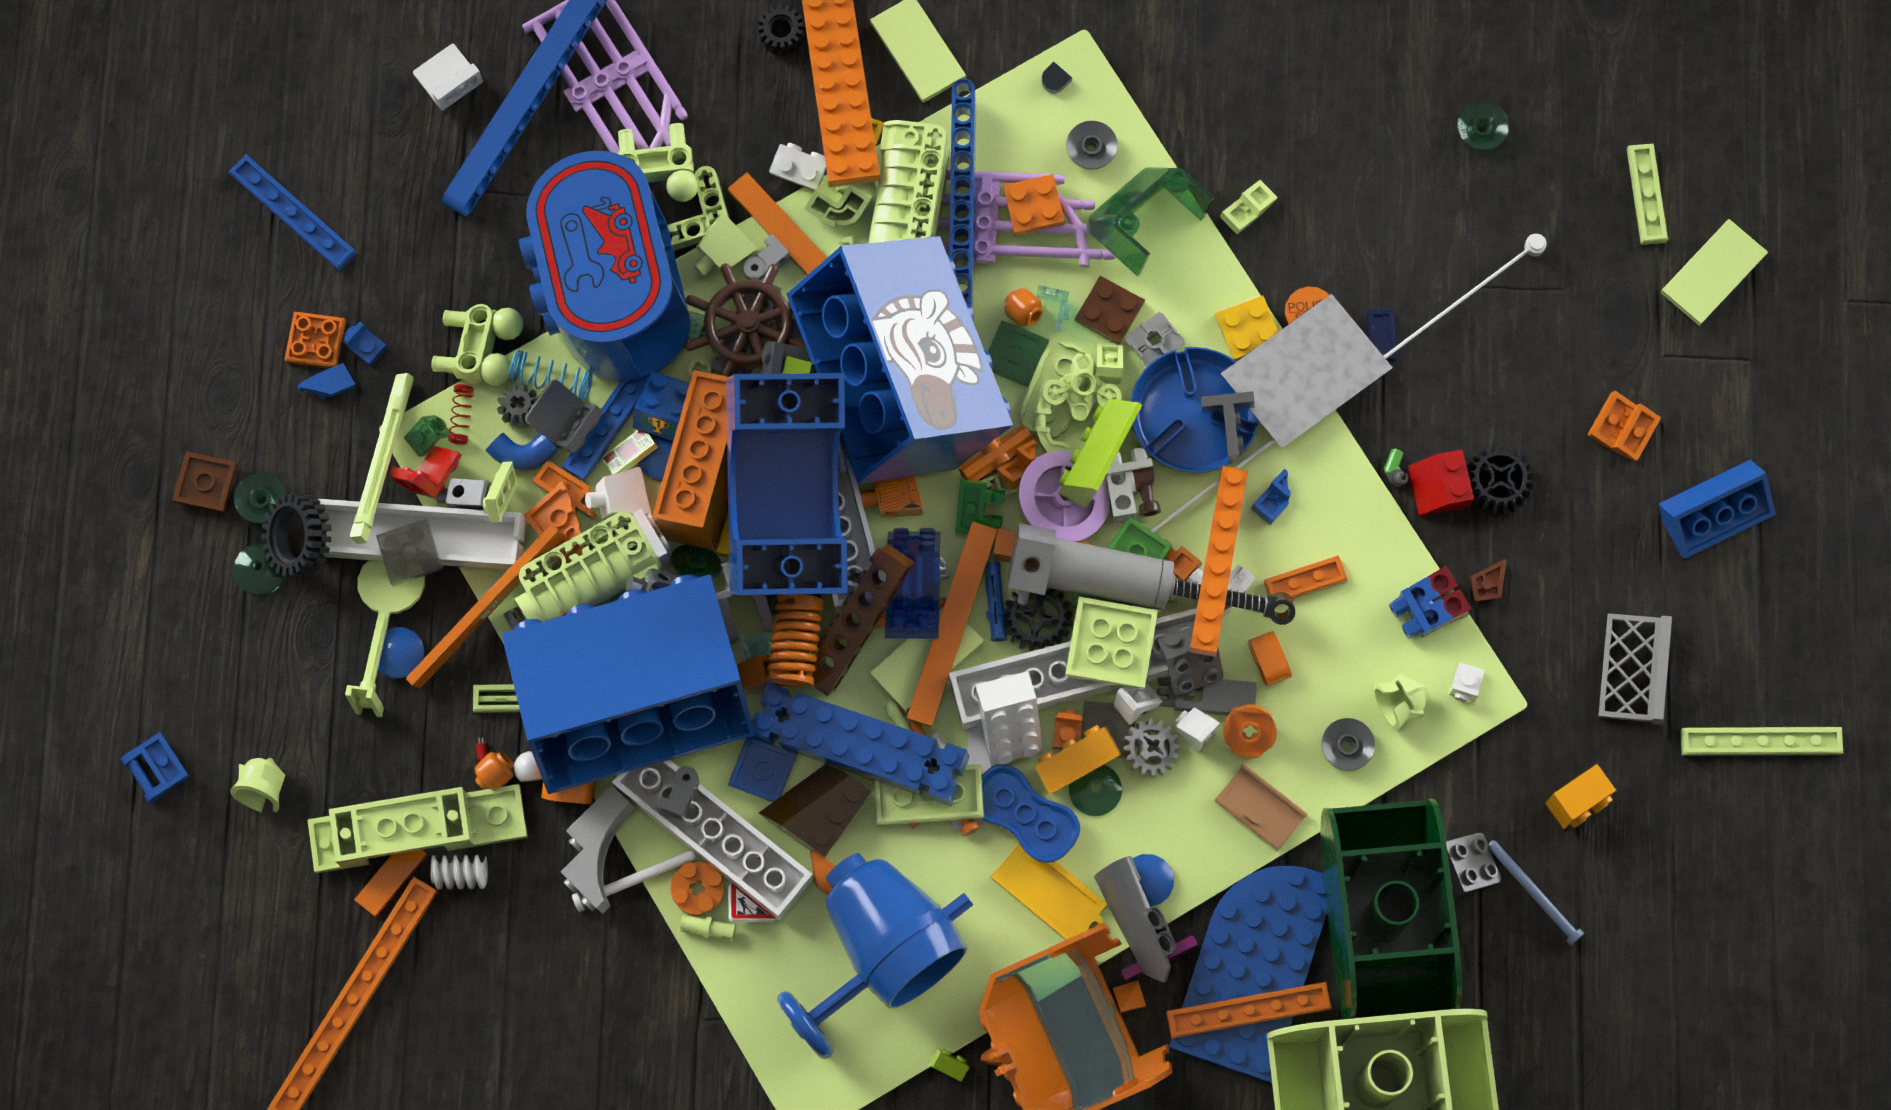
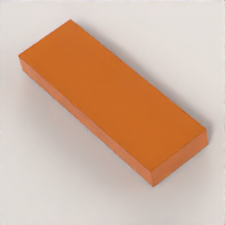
[1264,555,1348,599]
[354,849,428,917]

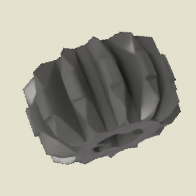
[497,384,538,428]

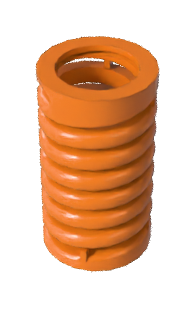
[766,594,824,688]

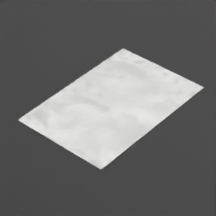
[1221,294,1393,448]

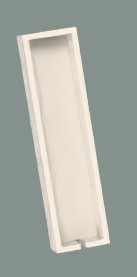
[319,499,527,570]

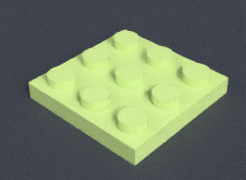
[1065,597,1158,690]

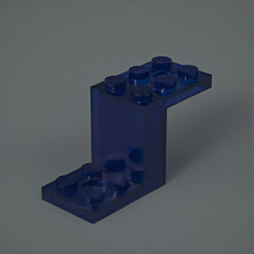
[885,528,941,639]

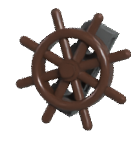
[685,263,806,377]

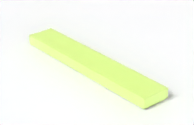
[1681,727,1843,756]

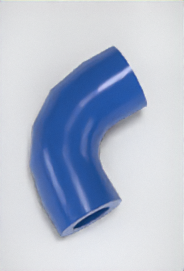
[485,432,559,471]

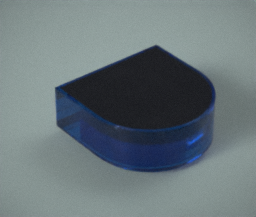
[1041,61,1072,93]

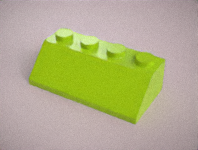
[1058,399,1142,508]

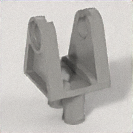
[715,560,774,644]

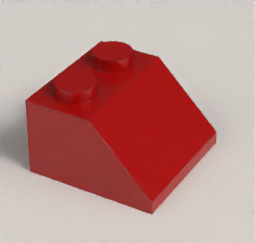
[1407,450,1474,517]

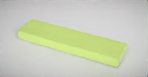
[1627,144,1668,245]

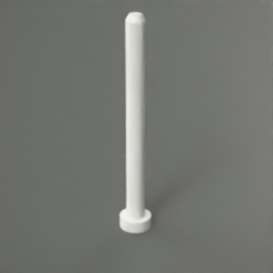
[572,851,696,912]

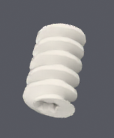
[431,855,488,890]

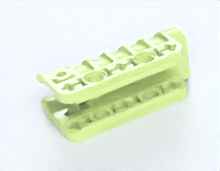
[868,120,950,243]
[515,511,662,622]

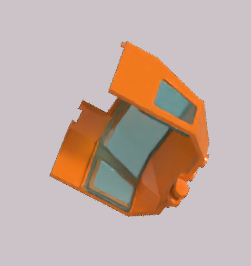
[979,923,1173,1110]

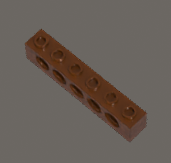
[804,545,915,696]

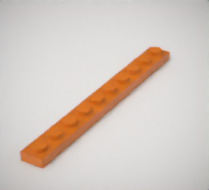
[267,877,438,1110]

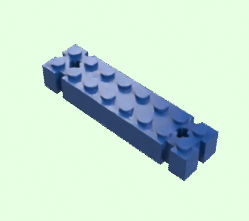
[752,682,970,806]

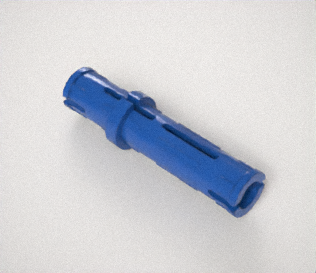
[985,561,1008,642]

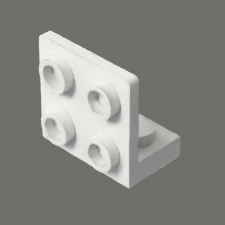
[413,44,483,111]

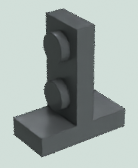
[1201,391,1255,462]

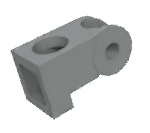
[743,234,791,280]

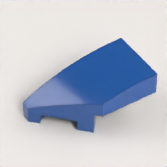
[297,363,355,401]
[1251,469,1291,525]

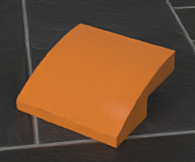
[1587,391,1661,461]

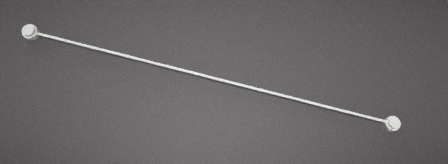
[1151,234,1547,532]

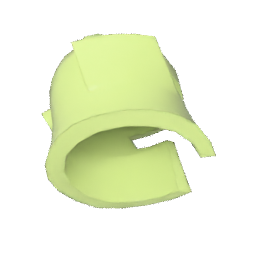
[1373,673,1426,730]
[230,758,285,812]

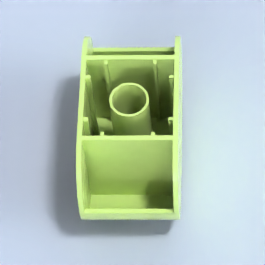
[1267,1009,1499,1110]

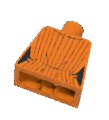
[860,476,923,517]

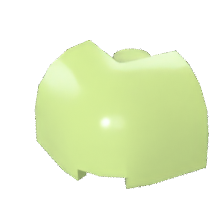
[804,174,877,227]

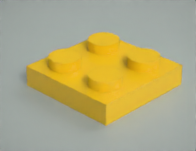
[1215,296,1278,361]

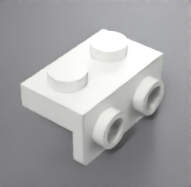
[769,143,826,191]

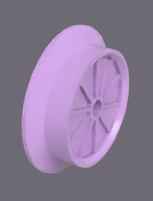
[1018,450,1110,542]

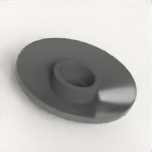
[1066,121,1118,170]
[1321,718,1375,771]

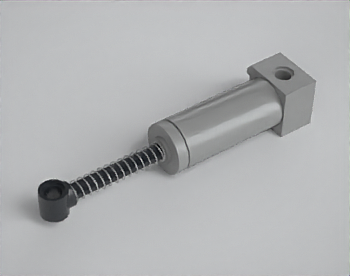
[1008,523,1296,625]

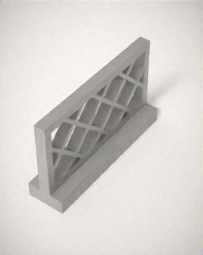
[1599,614,1672,725]

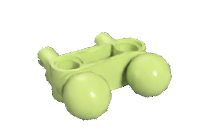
[618,123,699,202]
[431,304,523,386]

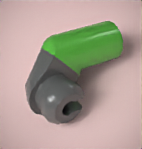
[1384,449,1408,487]

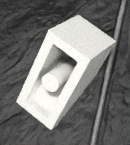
[1174,708,1219,753]

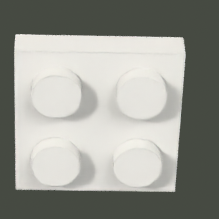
[632,508,672,570]

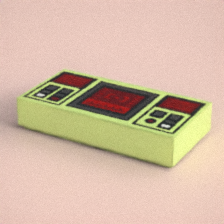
[602,430,658,474]

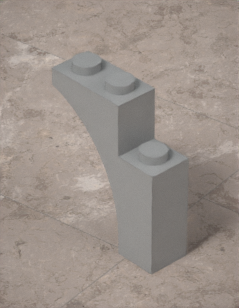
[561,786,636,914]

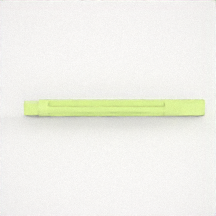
[350,373,414,544]

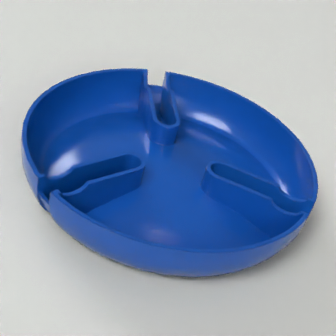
[1130,347,1259,474]

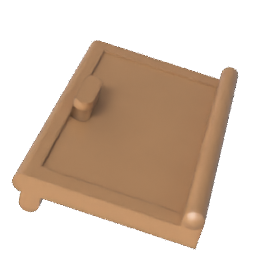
[1214,764,1307,851]

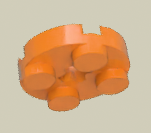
[1223,704,1277,758]
[671,861,725,916]

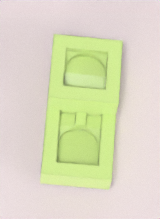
[1220,180,1278,235]

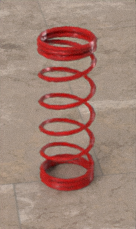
[448,384,474,444]

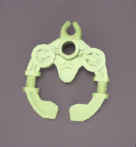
[1032,353,1122,453]

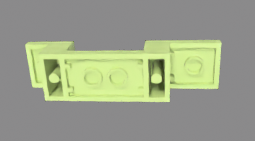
[308,784,528,873]

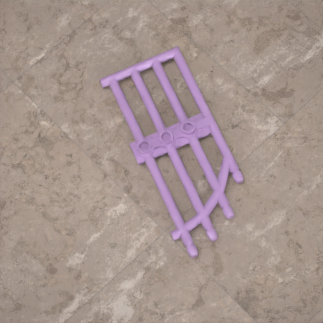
[522,0,688,183]
[919,170,1115,268]

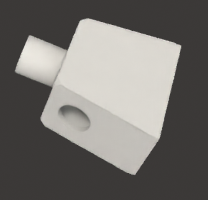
[585,467,652,522]

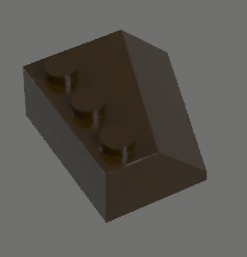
[758,764,871,858]

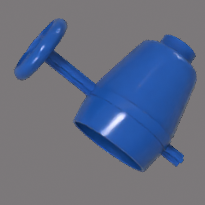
[777,853,973,1059]

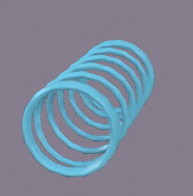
[509,350,593,402]

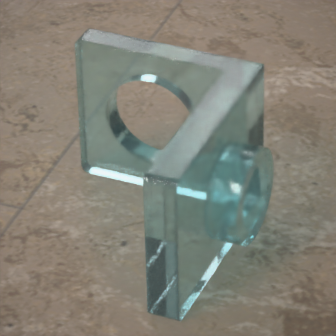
[1037,285,1072,332]
[739,630,774,660]

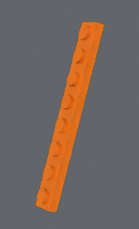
[1189,466,1248,657]

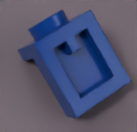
[343,322,387,367]

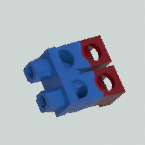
[1389,566,1472,639]

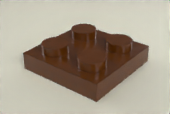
[1075,276,1145,345]
[172,451,238,514]

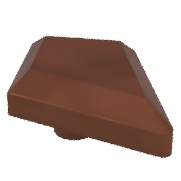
[1470,559,1506,603]

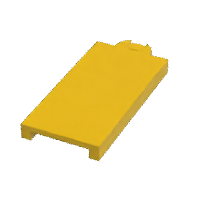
[990,843,1107,940]

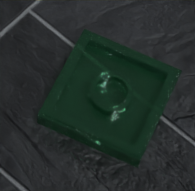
[988,320,1049,387]

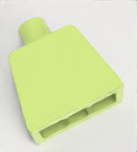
[694,213,757,276]

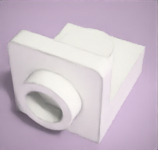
[1449,662,1485,703]

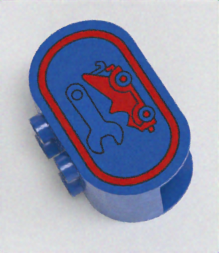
[519,151,691,381]

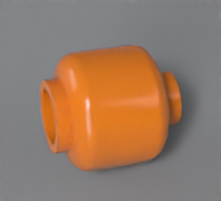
[1004,288,1043,327]
[475,752,514,791]

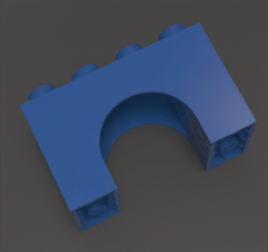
[726,373,848,595]

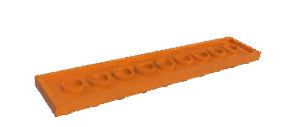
[802,0,880,187]

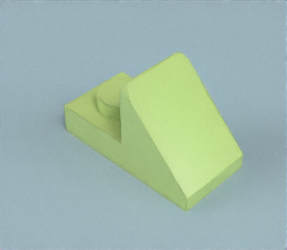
[1096,343,1123,384]

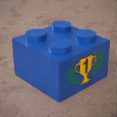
[633,371,690,441]

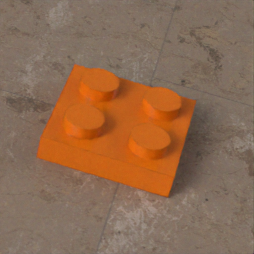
[1003,174,1065,236]

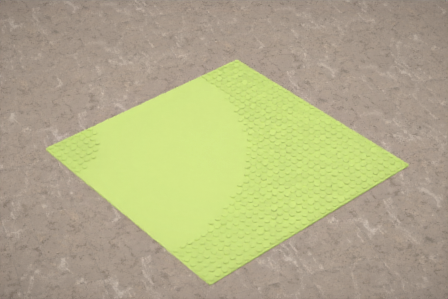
[379,30,1527,1110]

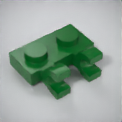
[955,479,1005,534]

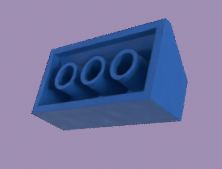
[1659,460,1776,559]

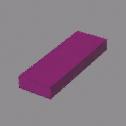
[1120,935,1198,983]

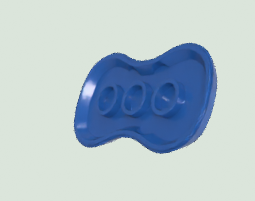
[981,764,1080,863]

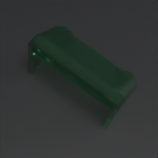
[1087,167,1214,277]

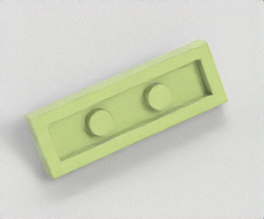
[483,461,517,523]

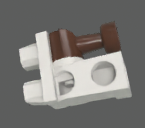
[1105,447,1161,524]

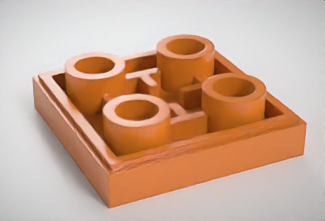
[285,312,346,369]

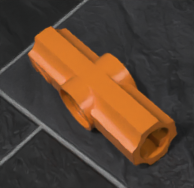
[958,424,1033,481]

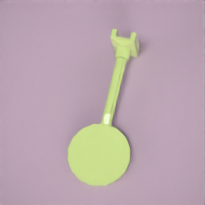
[345,560,425,717]

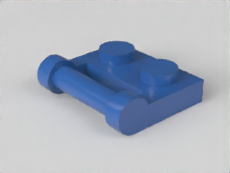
[121,732,190,803]

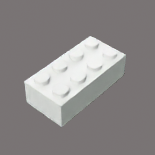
[976,671,1044,766]

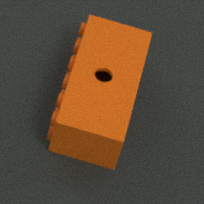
[652,370,730,550]

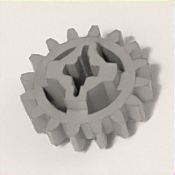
[1121,719,1181,778]

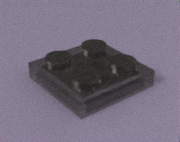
[376,518,443,586]

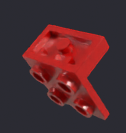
[387,446,462,499]

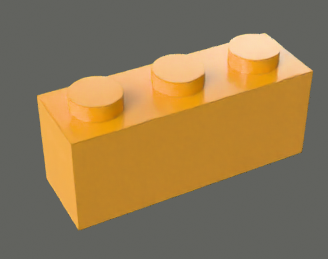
[1034,725,1122,795]

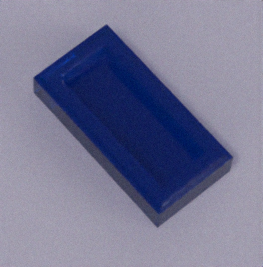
[1367,309,1397,361]

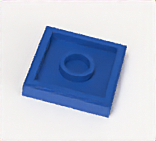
[728,736,797,802]

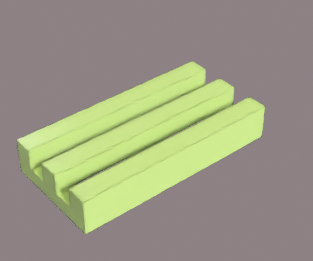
[473,684,520,713]

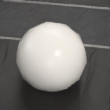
[514,751,542,782]

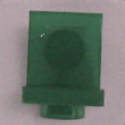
[404,415,451,457]

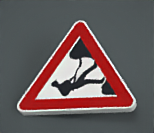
[728,882,776,924]

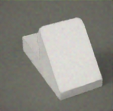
[1114,682,1163,725]

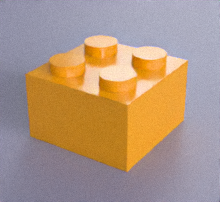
[1545,764,1616,829]

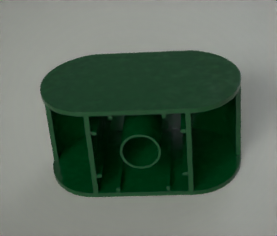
[1320,798,1462,1020]

